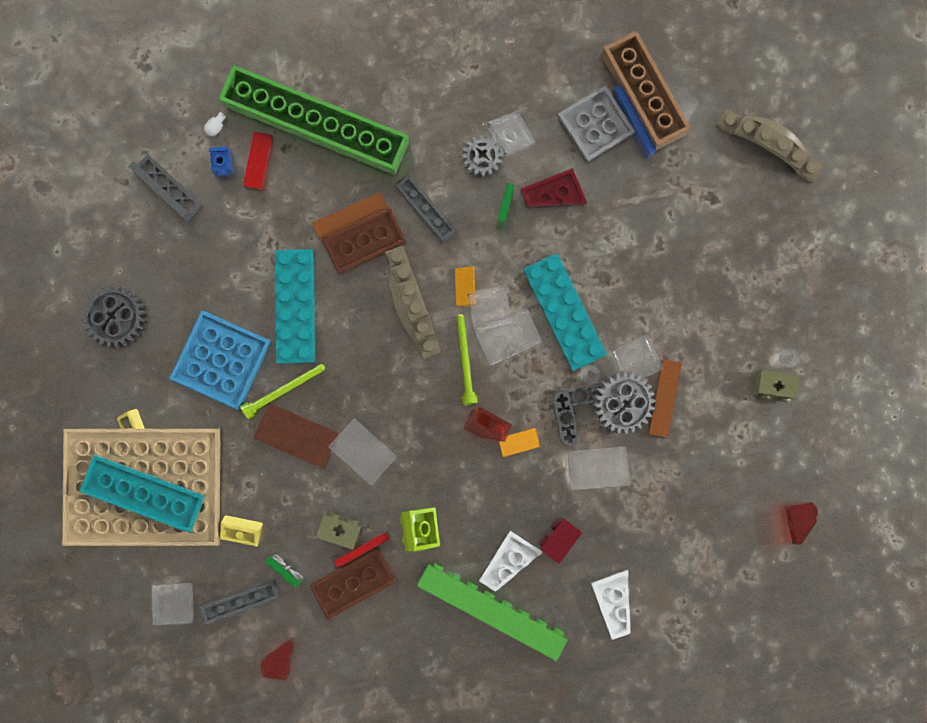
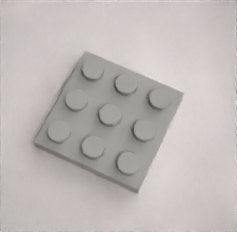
[558,85,635,162]

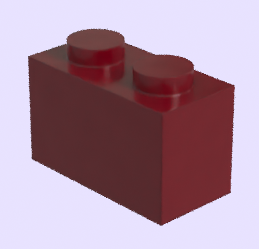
[539,518,583,564]

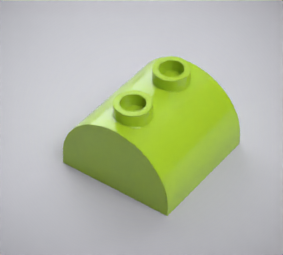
[400,507,440,552]

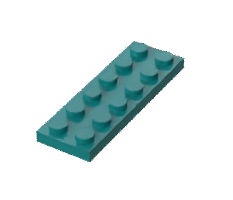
[275,249,315,364]
[523,253,607,372]
[80,455,206,533]

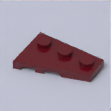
[520,168,587,207]

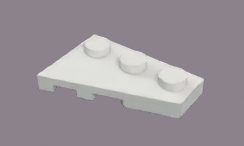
[479,531,543,592]
[591,570,631,640]

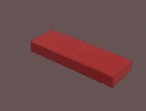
[243,131,273,190]
[334,532,390,567]

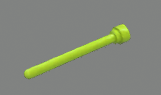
[457,314,478,405]
[240,364,325,419]

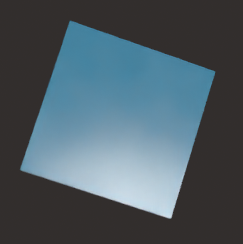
[169,310,272,411]

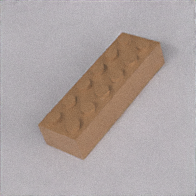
[601,31,691,151]

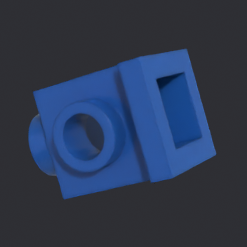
[209,146,233,177]

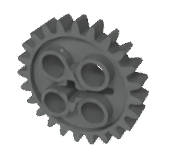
[81,286,146,348]

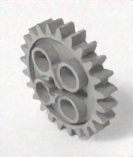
[593,371,656,434]

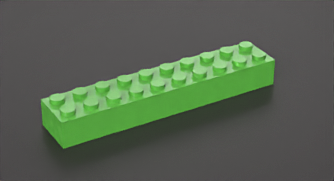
[218,65,409,176]

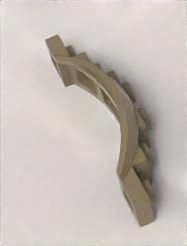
[715,108,823,183]
[385,246,441,359]

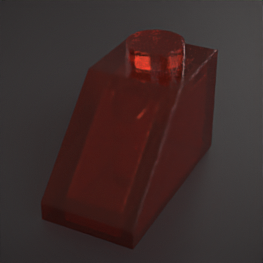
[464,407,512,442]
[785,502,818,545]
[260,637,295,681]

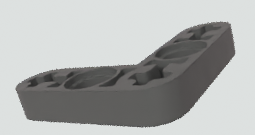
[553,384,603,446]

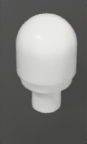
[204,112,226,136]

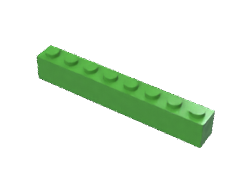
[417,562,568,661]

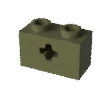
[754,370,800,403]
[316,512,362,550]

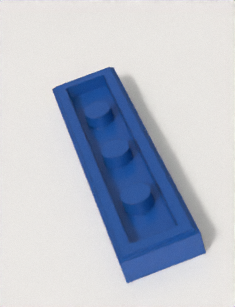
[612,85,656,158]

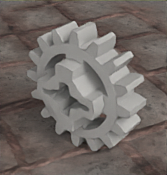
[462,135,503,178]

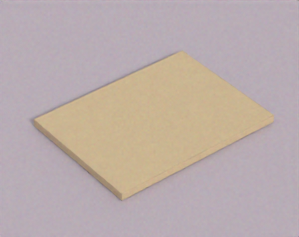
[62,429,220,546]

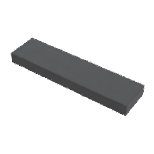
[394,174,457,244]
[199,579,281,625]

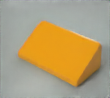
[455,266,475,307]
[498,428,540,457]

